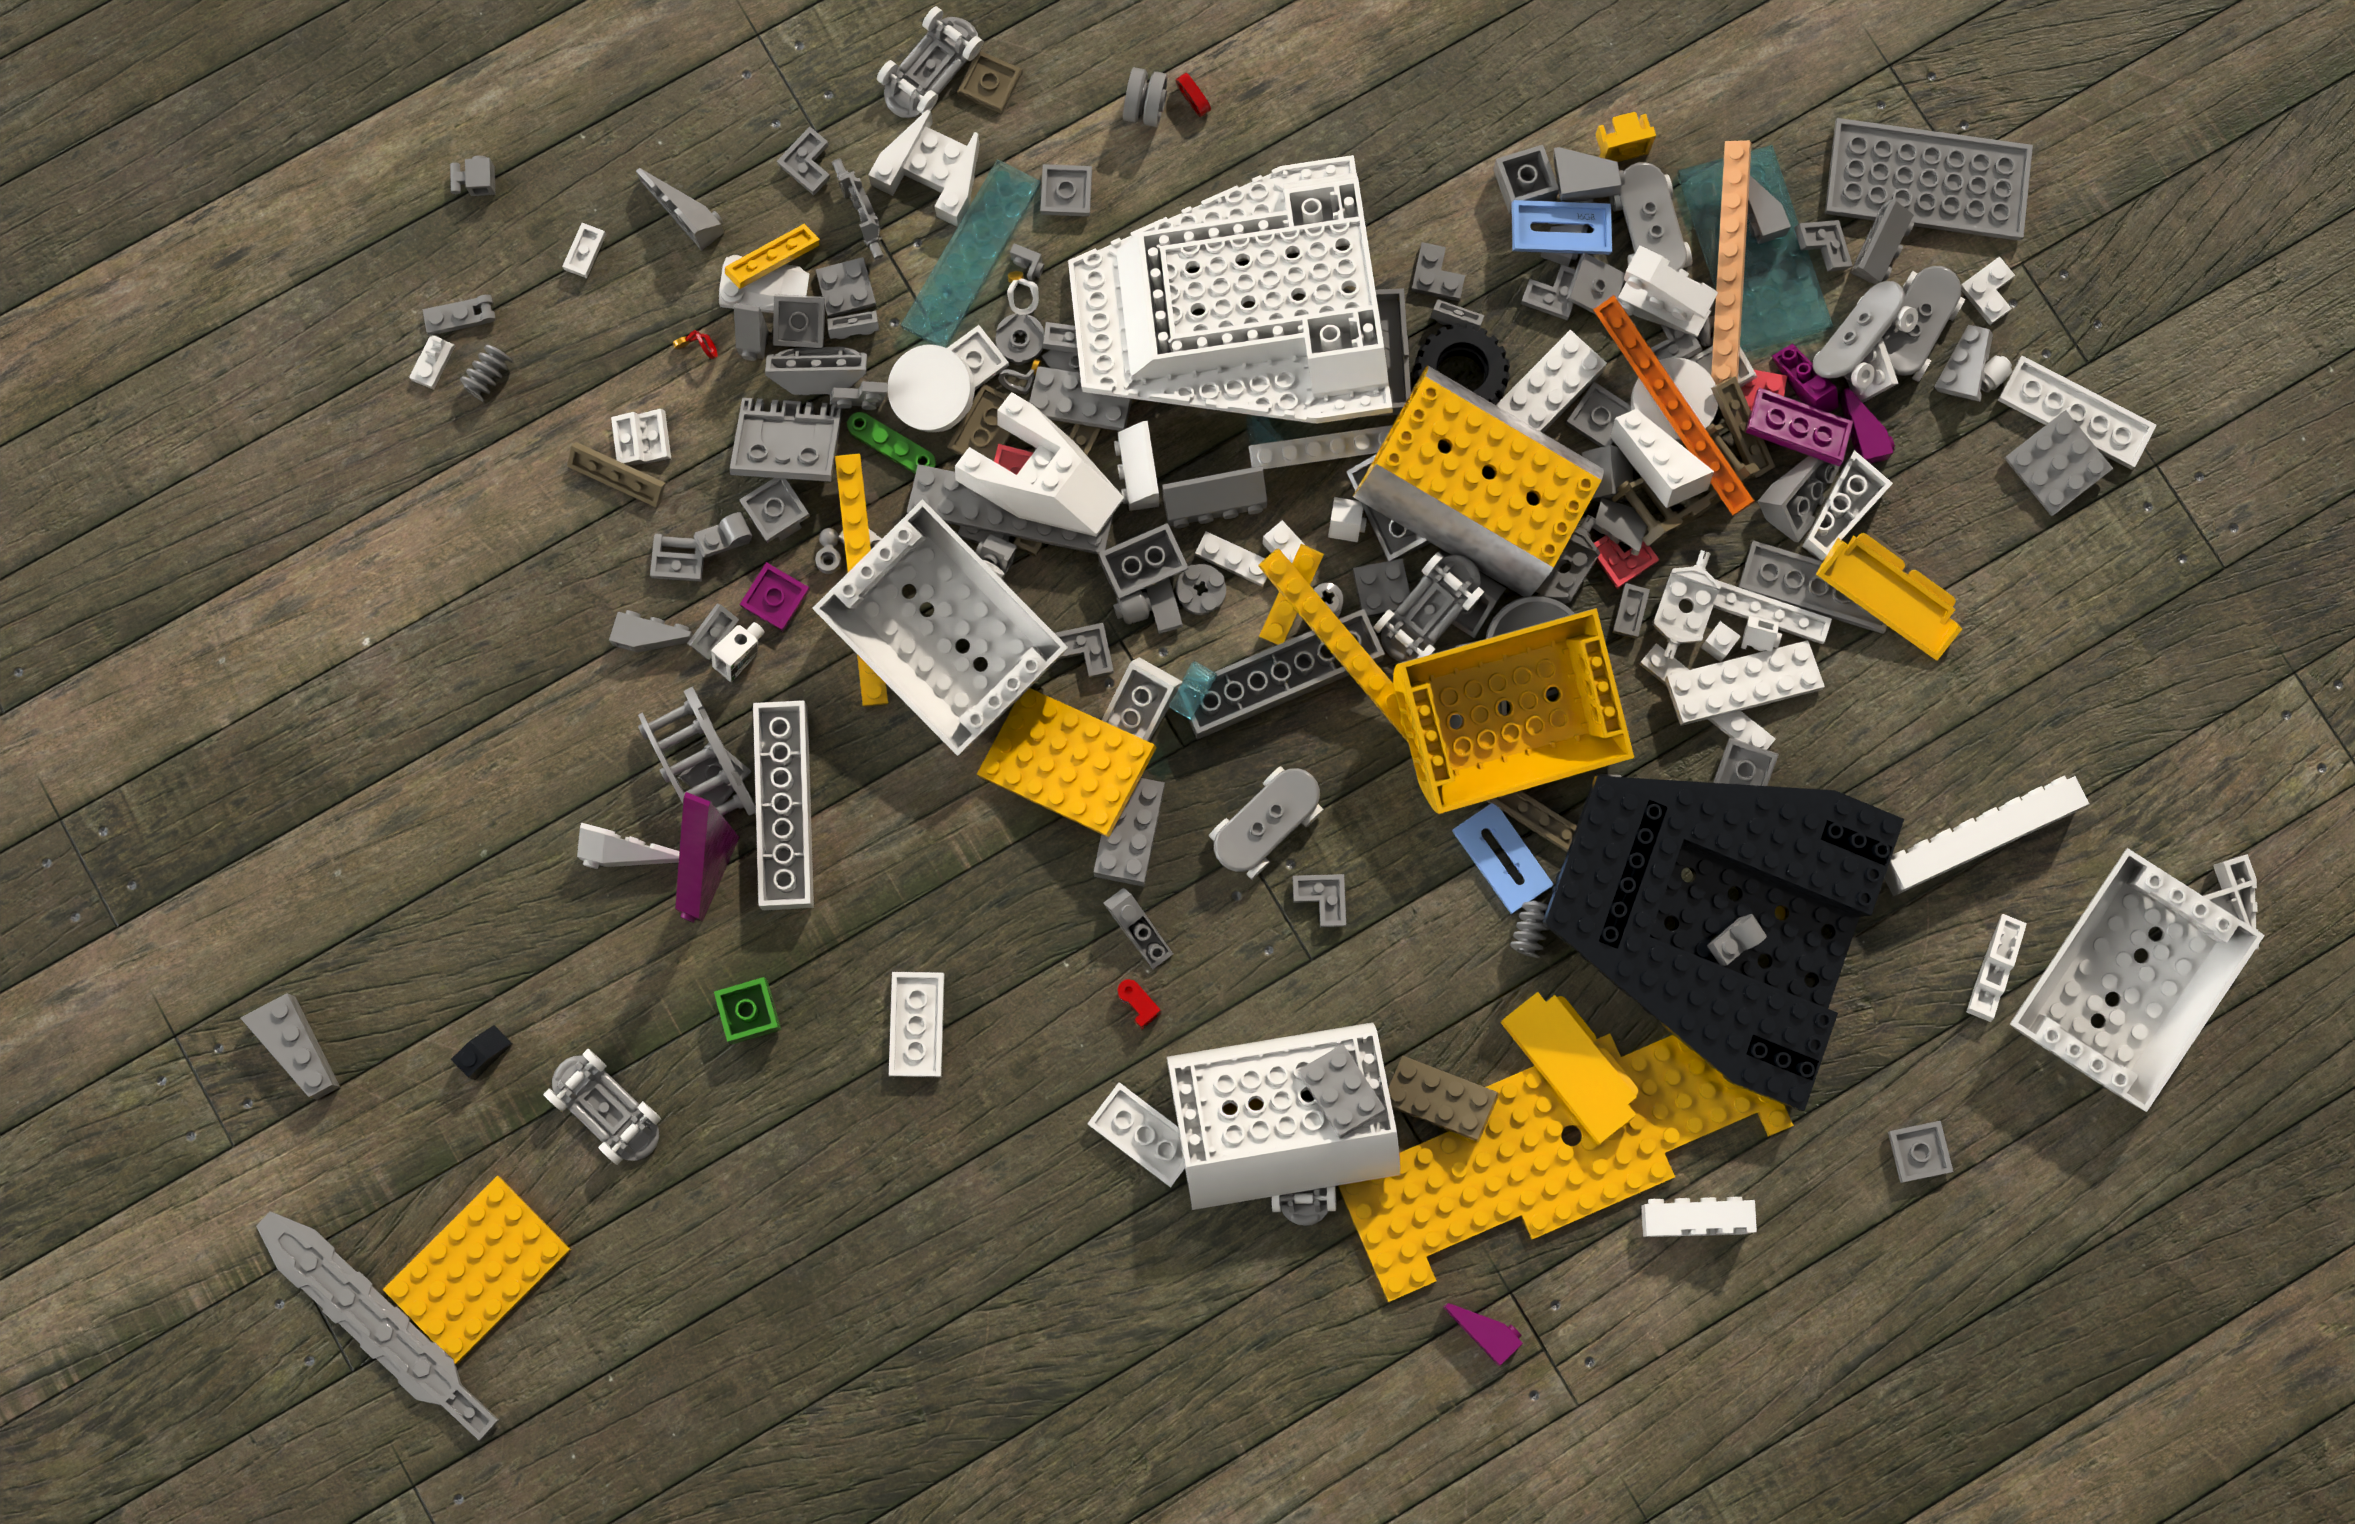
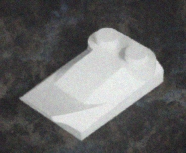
[719,255,810,313]

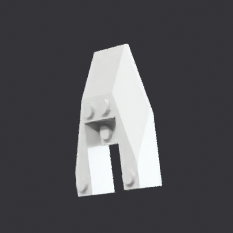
[955,392,1124,537]

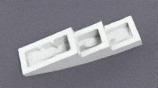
[1966,914,2027,1022]

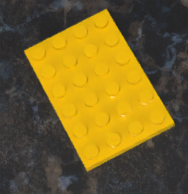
[977,688,1157,837]
[383,1176,571,1364]

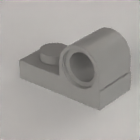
[694,512,752,558]
[1707,914,1767,966]

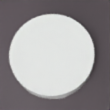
[888,345,975,432]
[1631,357,1718,444]

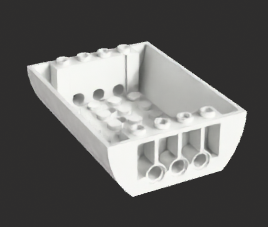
[812,499,1068,756]
[2010,848,2265,1112]
[1167,1023,1400,1210]

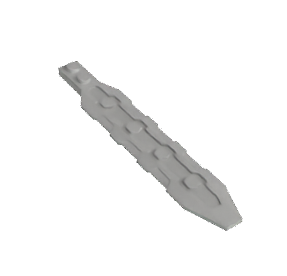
[256,1211,500,1441]

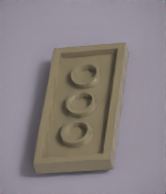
[1388,1055,1499,1142]

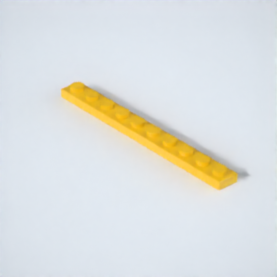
[835,454,888,707]
[1258,549,1408,742]

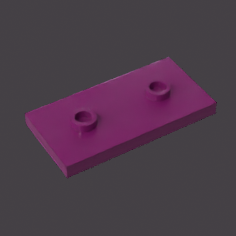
[1746,387,1853,467]

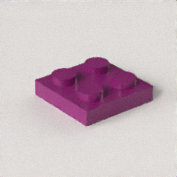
[739,562,810,632]

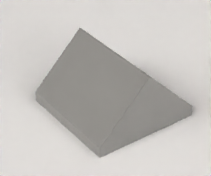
[1581,445,1633,502]

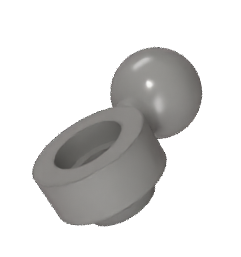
[815,528,841,574]

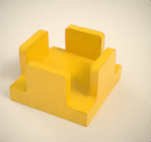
[1596,112,1656,162]

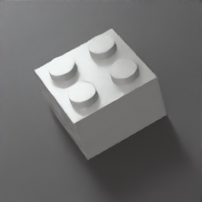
[1493,145,1559,214]

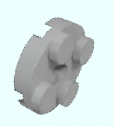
[996,314,1044,365]
[1176,564,1226,615]

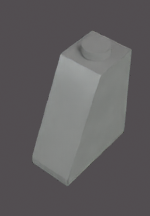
[1553,147,1625,202]

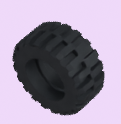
[1412,323,1510,405]

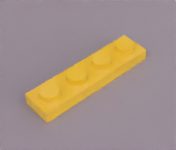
[725,224,820,289]
[1259,544,1324,645]

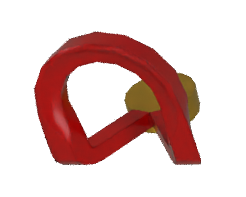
[673,330,718,359]

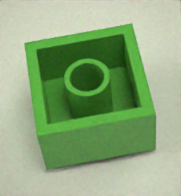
[714,977,781,1045]

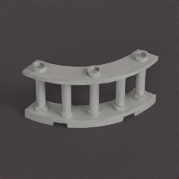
[638,686,756,816]

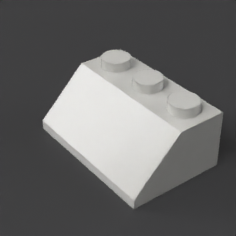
[1114,421,1159,511]

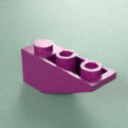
[1772,343,1839,413]

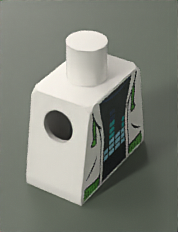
[711,622,765,683]

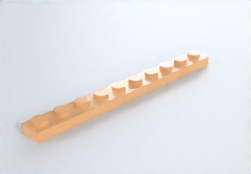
[1711,140,1752,385]

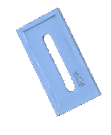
[1511,200,1612,255]
[1452,803,1554,914]

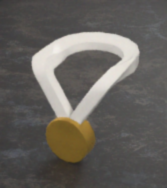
[1007,271,1039,315]

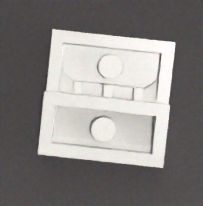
[611,409,671,465]

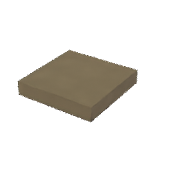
[957,51,1023,114]

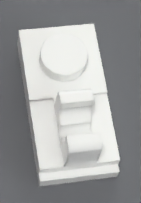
[409,335,455,390]

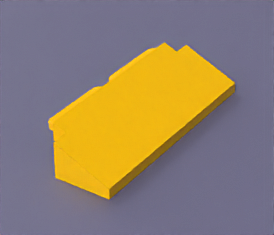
[1816,533,1962,661]
[1500,992,1638,1145]

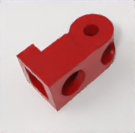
[1117,979,1161,1030]

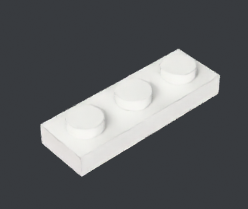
[1195,531,1268,587]

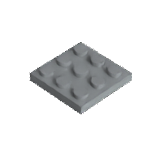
[2004,410,2113,516]

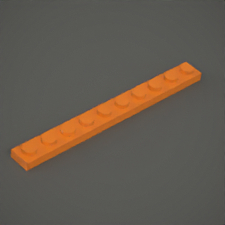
[1593,295,1755,516]

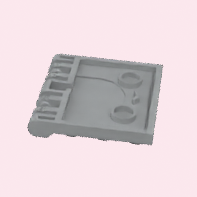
[730,398,843,482]

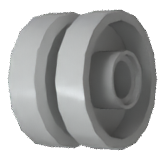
[1123,67,1168,127]

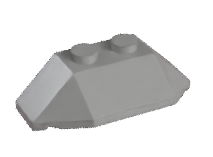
[765,347,867,395]

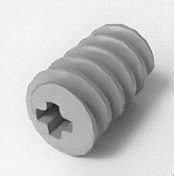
[460,345,513,402]
[1314,583,1343,618]
[1510,901,1549,958]

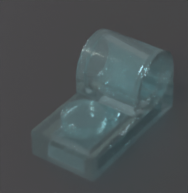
[1169,660,1217,720]

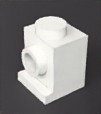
[1741,615,1782,651]

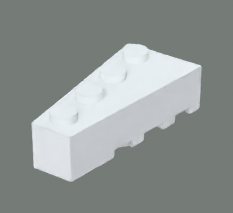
[1802,450,1893,561]
[1641,1197,1757,1237]

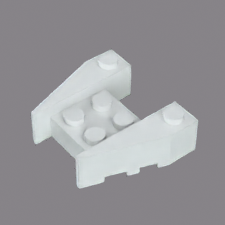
[868,109,980,227]
[1618,246,1718,337]
[2175,854,2259,949]

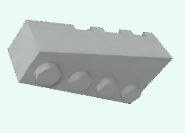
[241,993,340,1100]

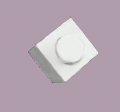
[1701,621,1741,662]

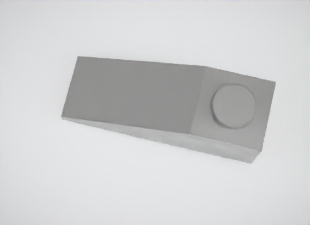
[734,303,769,361]

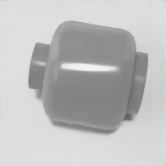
[1113,590,1152,624]

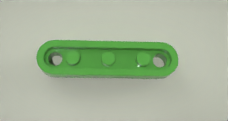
[847,412,936,474]

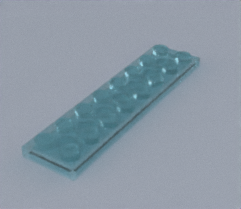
[901,159,1041,348]

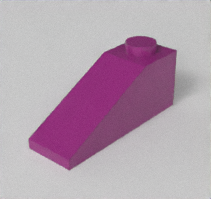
[1839,388,1895,464]
[1443,1303,1523,1366]

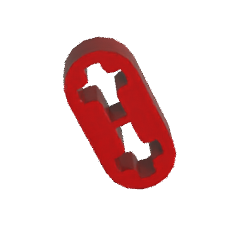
[1175,73,1211,117]

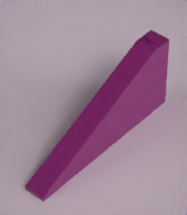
[675,792,740,923]

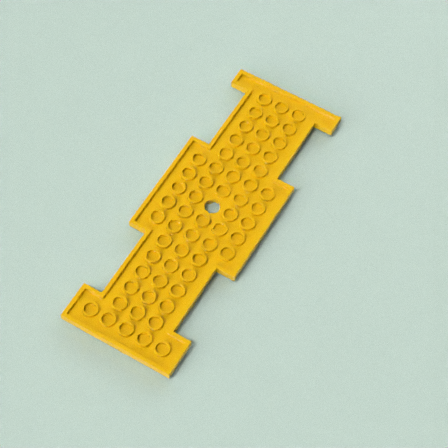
[1338,1034,1794,1302]

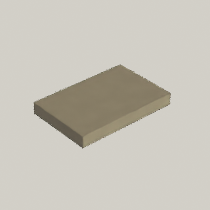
[947,384,1013,461]

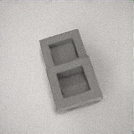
[1145,578,1183,634]

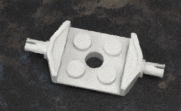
[1652,550,1721,660]

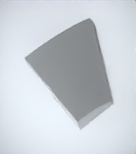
[1593,498,1647,556]

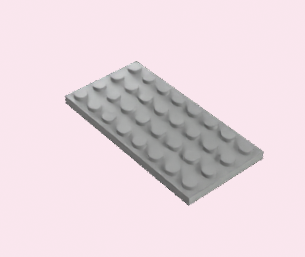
[1825,118,2033,241]

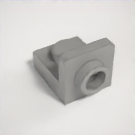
[1010,243,1044,282]

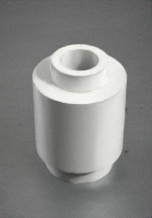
[1981,356,2012,392]

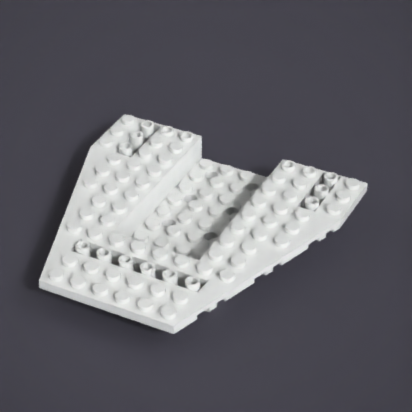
[1068,155,1393,424]

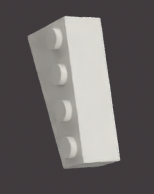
[1610,409,1714,508]

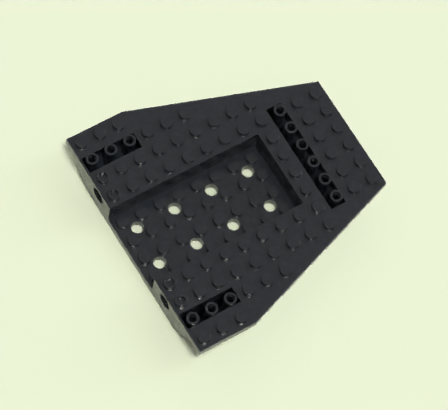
[1542,776,1904,1111]

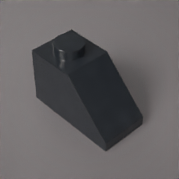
[451,1025,513,1080]

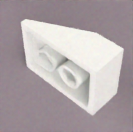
[1102,657,1182,742]

